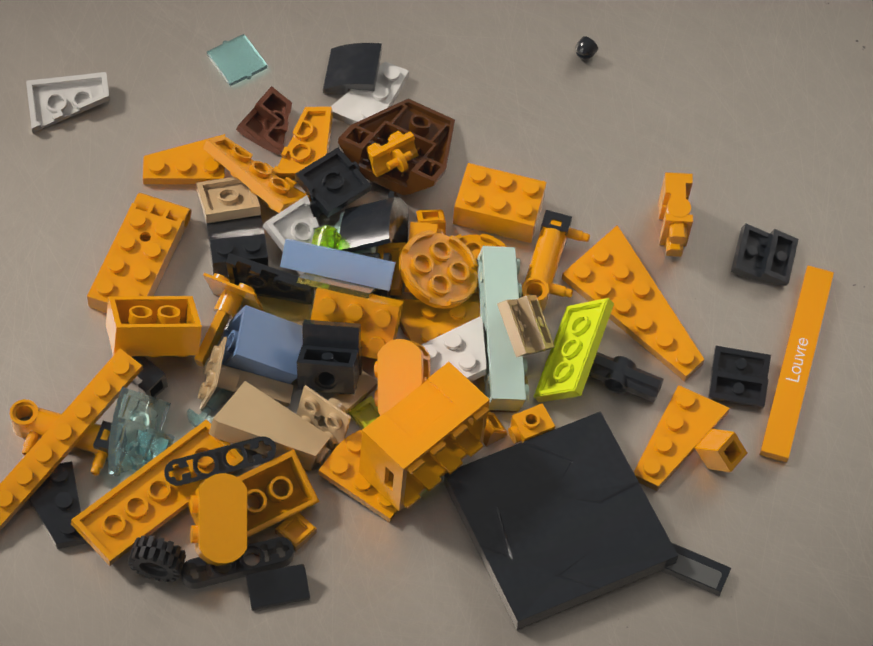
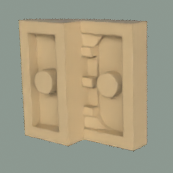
[497,295,555,357]

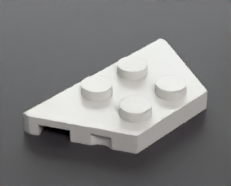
[422,317,487,382]

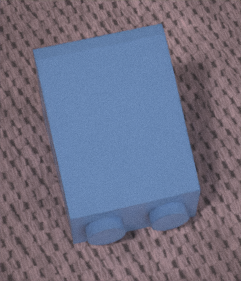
[221,305,303,384]

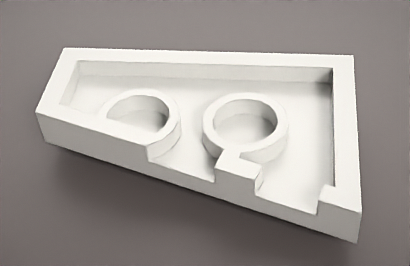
[263,195,332,290]

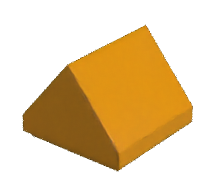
[483,412,507,447]

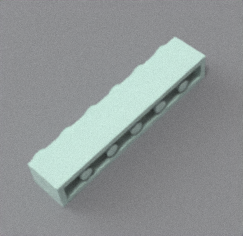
[477,246,529,411]

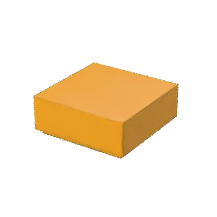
[275,512,317,551]

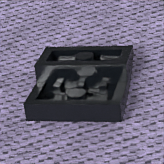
[323,43,382,95]
[339,197,399,252]
[731,223,799,286]
[302,319,362,375]
[708,345,771,408]

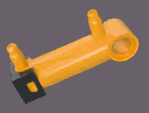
[521,210,590,312]
[9,399,124,476]

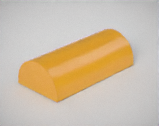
[188,449,320,538]

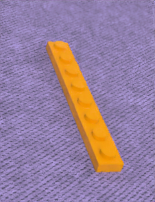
[0,348,143,531]

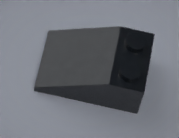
[206,215,268,279]

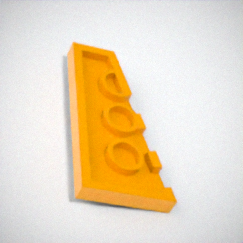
[203,136,312,213]
[634,385,730,491]

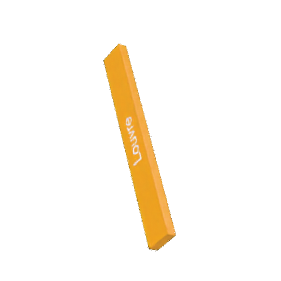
[759,265,834,463]

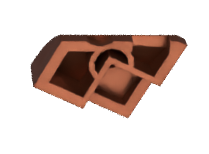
[236,86,292,155]

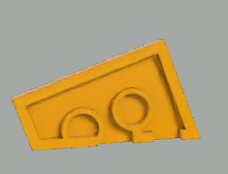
[272,107,333,179]
[143,134,225,184]

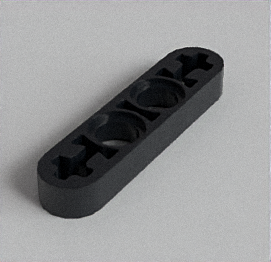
[164,436,276,486]
[181,537,294,589]

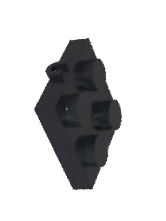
[295,147,372,218]

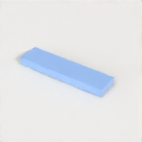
[280,239,396,291]

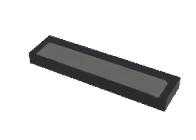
[662,542,731,596]

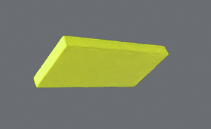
[533,298,614,403]

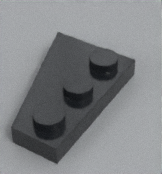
[226,253,315,305]
[28,461,86,549]

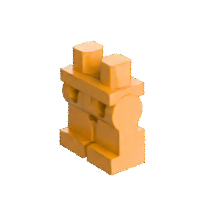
[659,172,693,257]

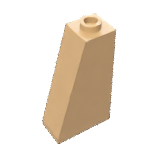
[209,381,331,471]

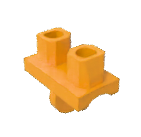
[367,131,418,177]

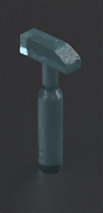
[187,388,233,427]

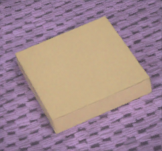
[196,177,261,223]

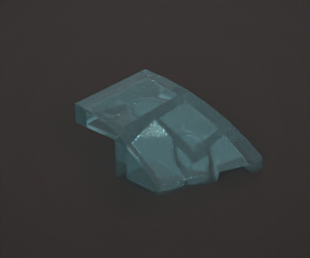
[108,387,175,477]

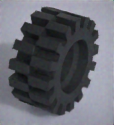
[128,536,186,582]

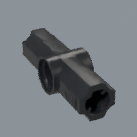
[589,352,664,402]

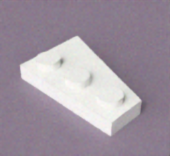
[331,61,409,125]
[26,72,110,133]

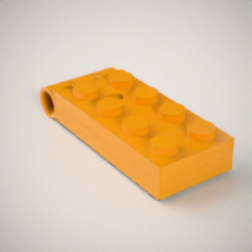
[87,193,192,313]

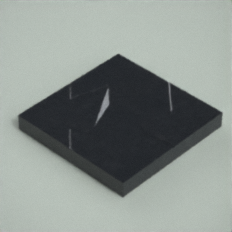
[443,411,678,630]

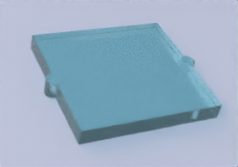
[207,34,267,86]

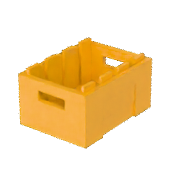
[359,362,490,511]

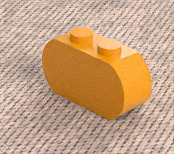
[374,339,430,415]
[190,473,247,566]

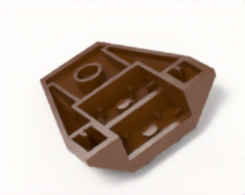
[338,98,455,196]

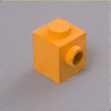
[508,403,555,444]
[695,429,748,472]

